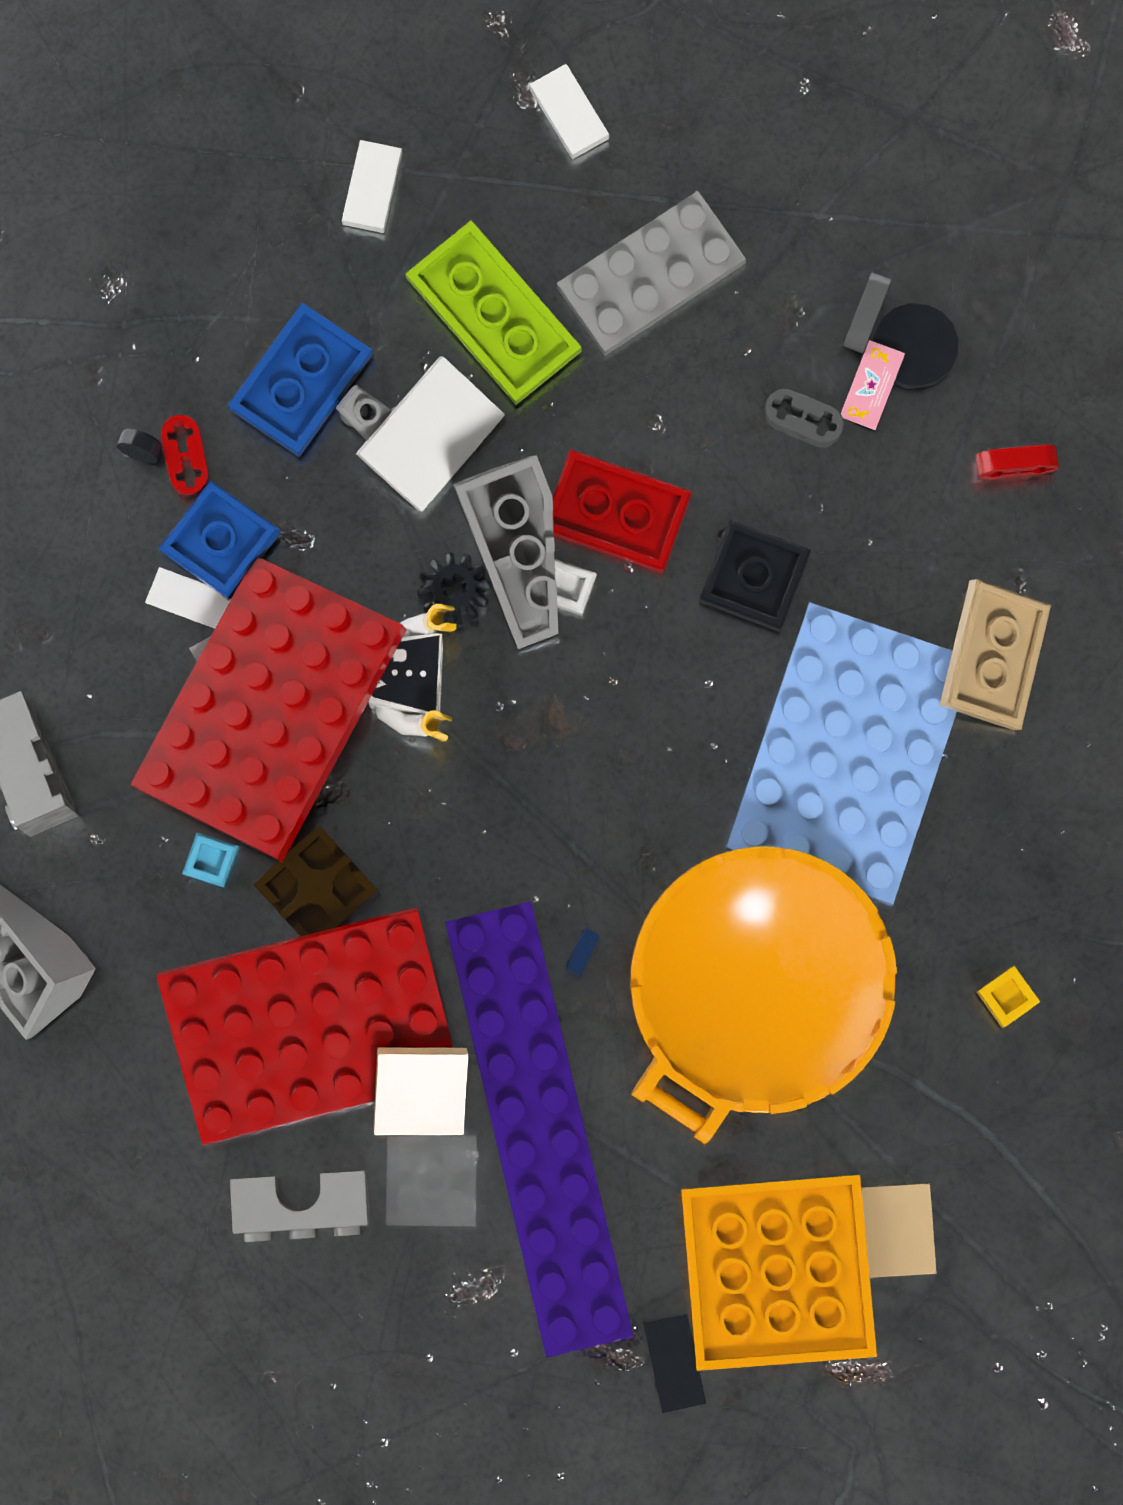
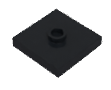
[699,519,811,632]

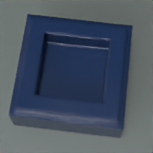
[566,928,600,978]

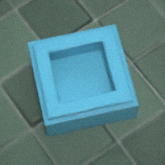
[182,832,240,889]

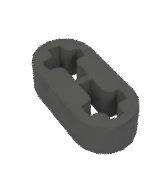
[843,271,892,354]
[764,388,844,448]

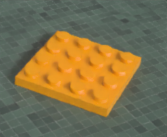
[681,1175,877,1371]

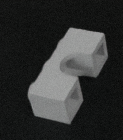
[230,1171,370,1242]

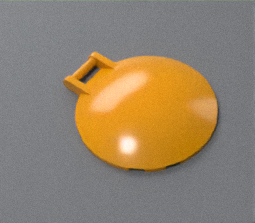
[630,846,897,1144]

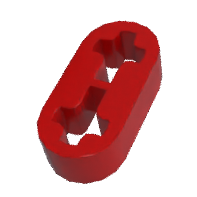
[161,415,210,498]
[975,444,1059,479]

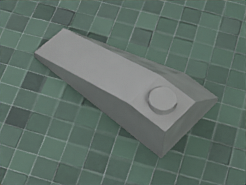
[453,455,559,649]
[0,885,96,1040]

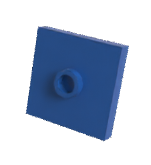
[158,480,281,600]

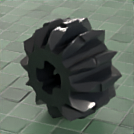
[417,552,491,627]

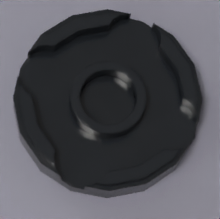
[873,303,958,389]

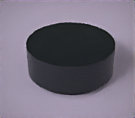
[117,429,163,463]

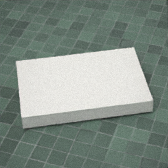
[356,356,505,512]

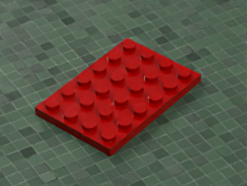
[130,557,407,862]
[156,907,454,1145]

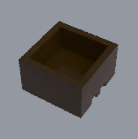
[253,825,381,936]

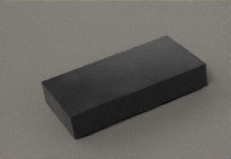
[643,1314,706,1413]

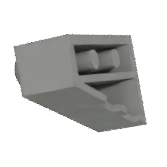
[0,691,79,837]

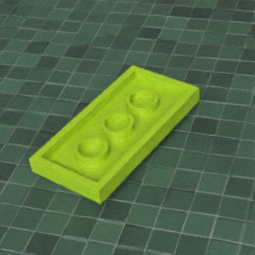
[405,220,582,405]

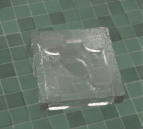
[386,1135,477,1226]

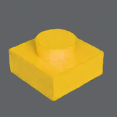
[977,966,1040,1028]

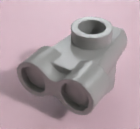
[336,385,396,445]

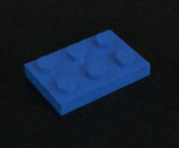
[227,302,373,457]

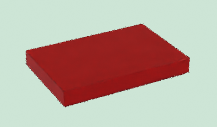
[552,449,692,574]

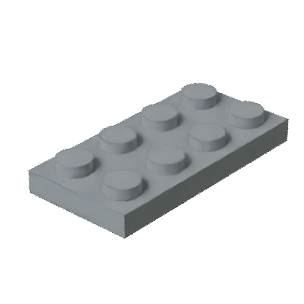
[557,191,746,356]

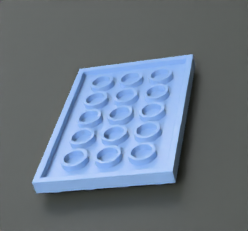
[726,602,957,906]

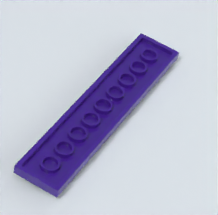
[445,902,634,1358]

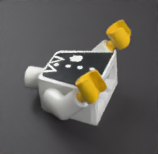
[368,604,457,742]

